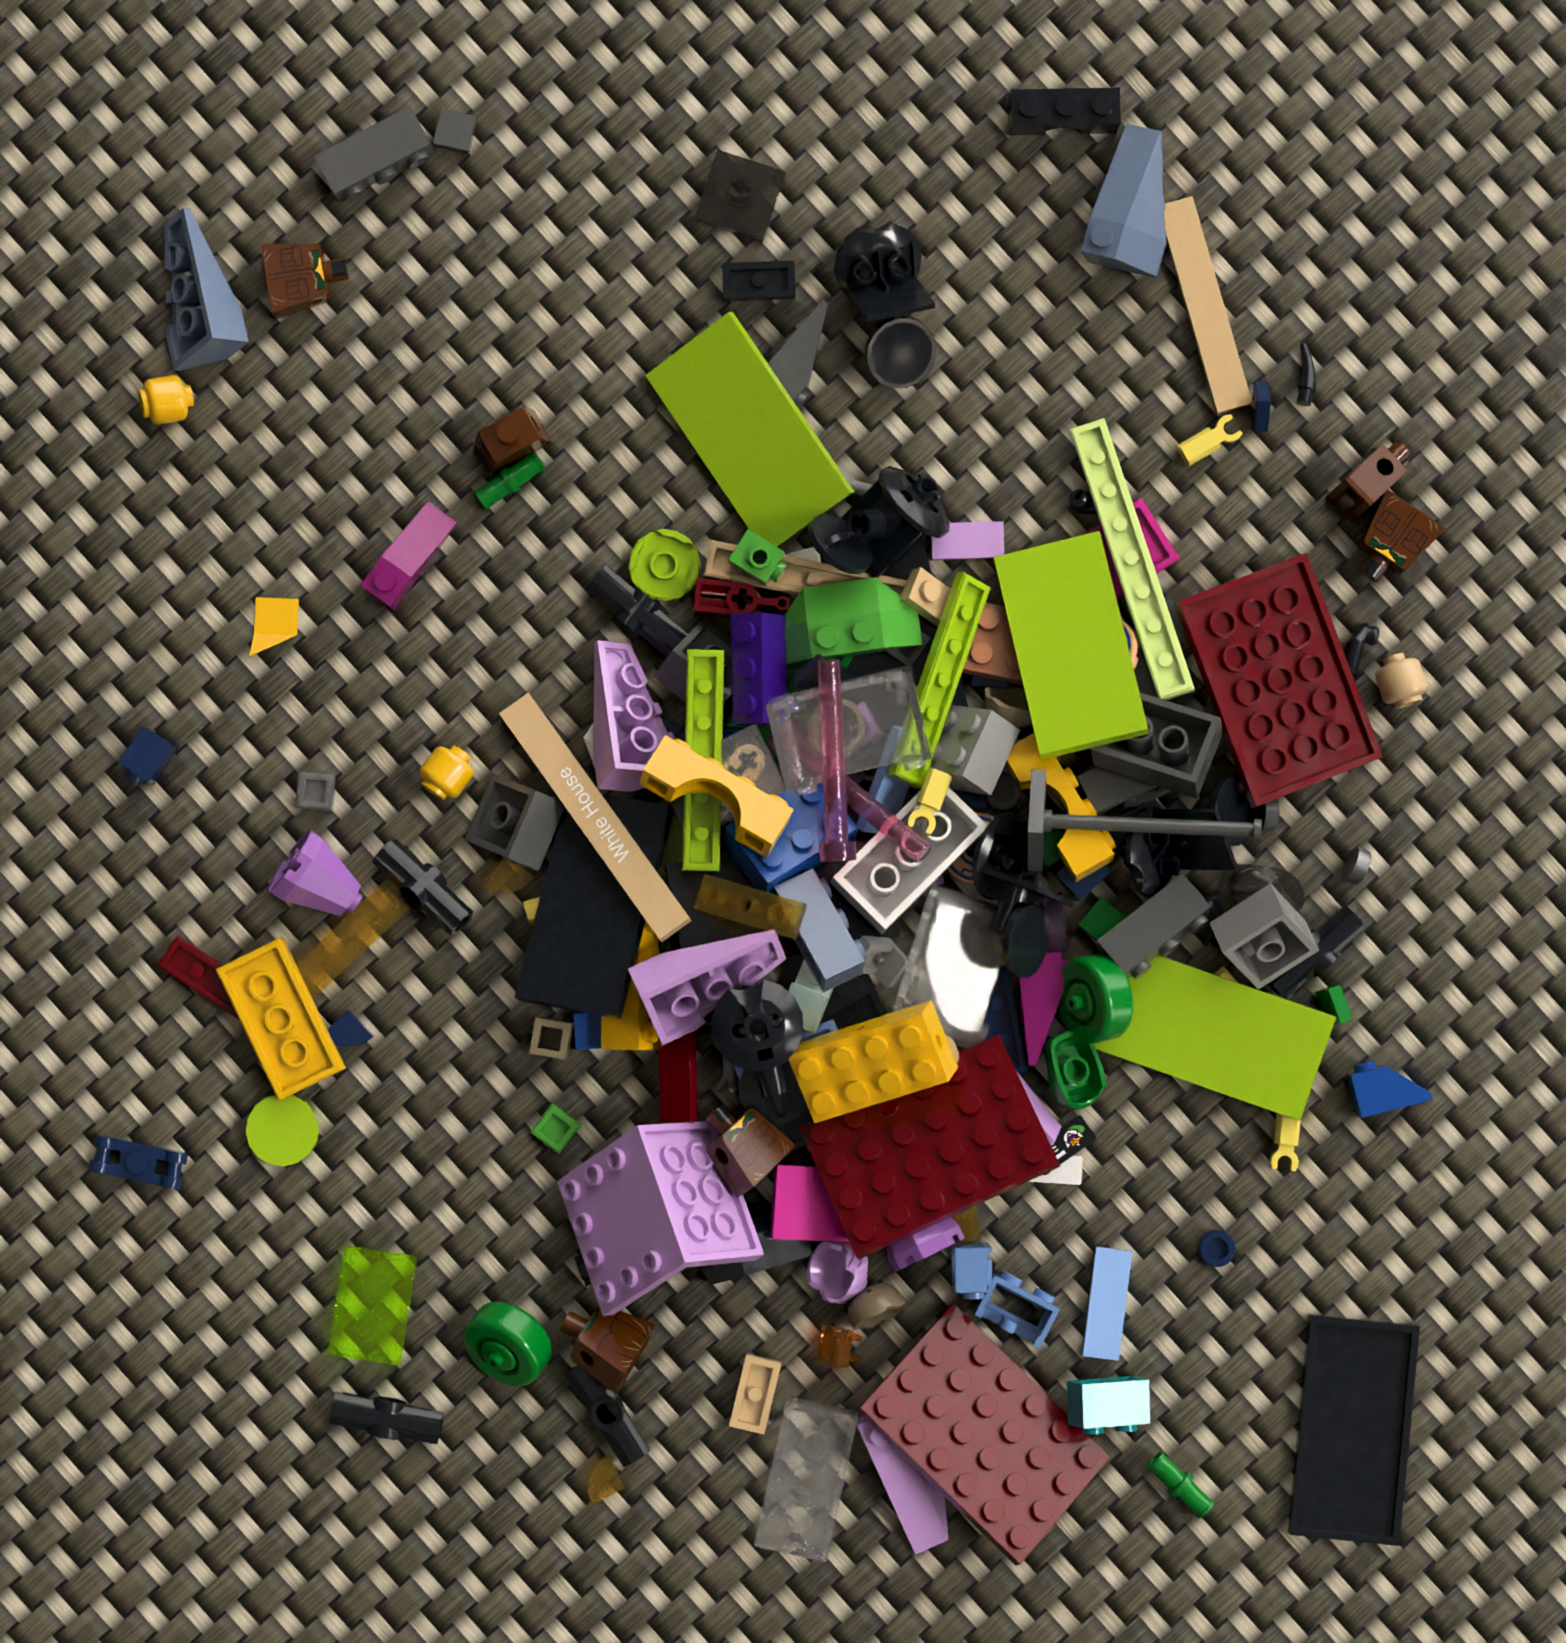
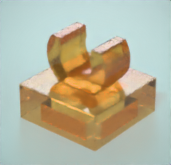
[817,1324,862,1367]

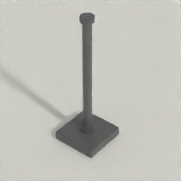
[1028,769,1262,871]

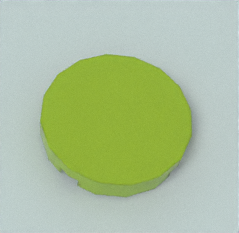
[628,529,701,602]
[246,1095,320,1167]

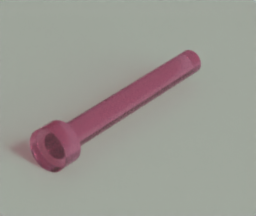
[817,659,857,862]
[767,719,931,863]

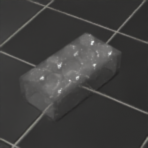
[754,1396,858,1562]

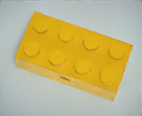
[788,1000,958,1123]

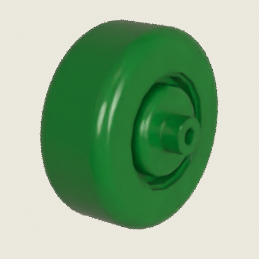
[1057,953,1133,1044]
[463,1302,552,1386]

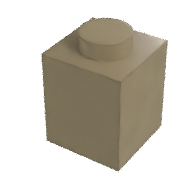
[529,1017,574,1060]

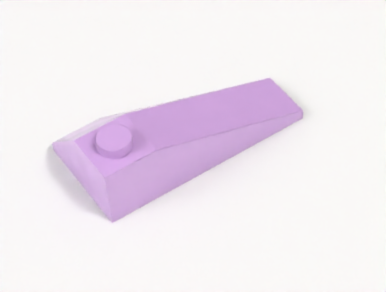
[593,640,675,792]
[628,929,786,1045]
[856,1416,949,1555]

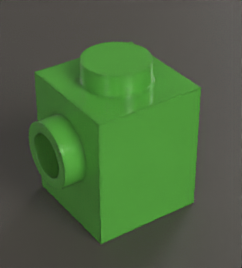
[728,529,787,586]

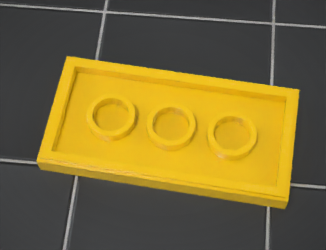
[216,937,346,1101]

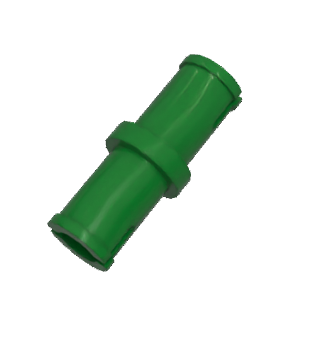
[474,450,547,510]
[1146,1451,1214,1519]

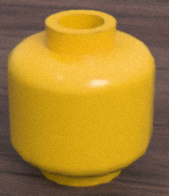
[138,375,194,425]
[419,745,474,801]

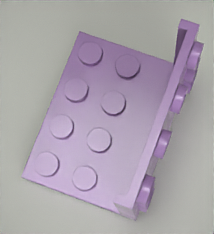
[557,1121,764,1316]

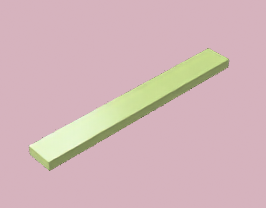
[1070,418,1195,700]

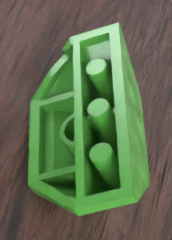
[784,577,923,666]

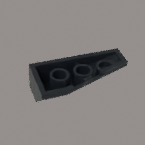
[705,1203,850,1285]

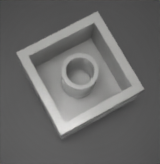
[930,705,1020,795]
[1210,883,1319,990]

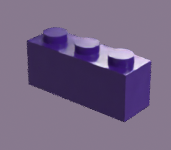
[731,613,787,726]

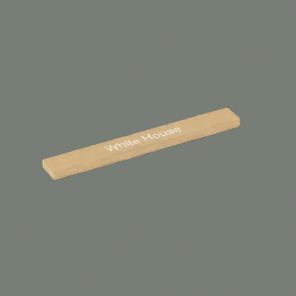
[499,692,692,942]

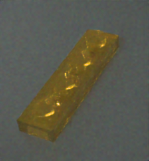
[296,878,411,1000]

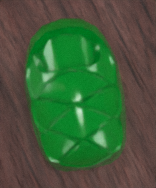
[1045,1030,1106,1110]

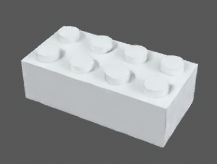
[830,788,988,935]

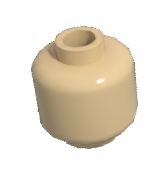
[1375,653,1428,709]

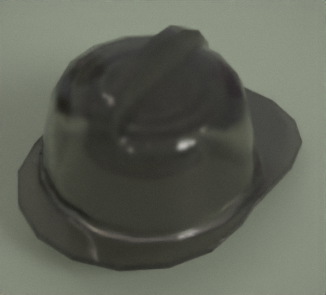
[1217,864,1304,914]

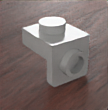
[859,936,910,988]

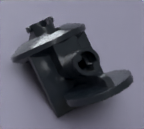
[834,221,936,388]
[808,466,950,578]
[1121,774,1258,897]
[972,812,1074,978]
[711,979,807,1125]

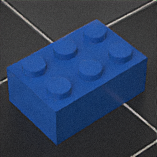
[723,773,858,901]

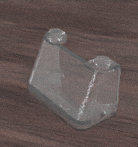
[765,666,932,796]
[892,884,1004,1049]

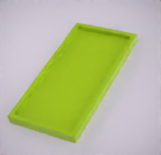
[645,312,855,547]
[994,531,1149,760]
[1094,955,1336,1121]

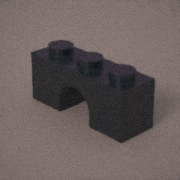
[1008,87,1121,135]

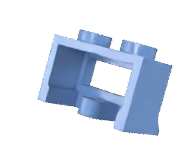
[951,1242,992,1299]
[973,1271,1060,1348]

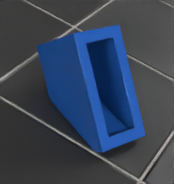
[1345,1060,1433,1118]

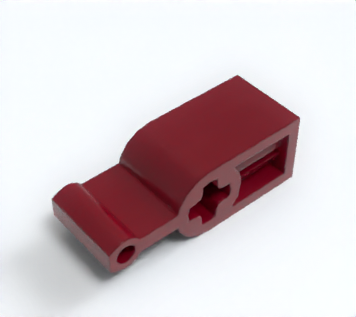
[694,578,790,618]

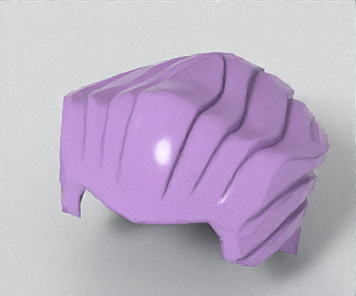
[806,1241,868,1305]

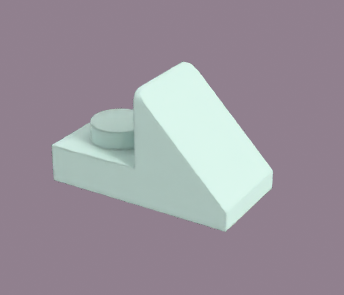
[781,959,834,1034]

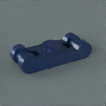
[88,1134,188,1190]

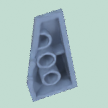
[1081,124,1167,278]
[164,208,249,371]

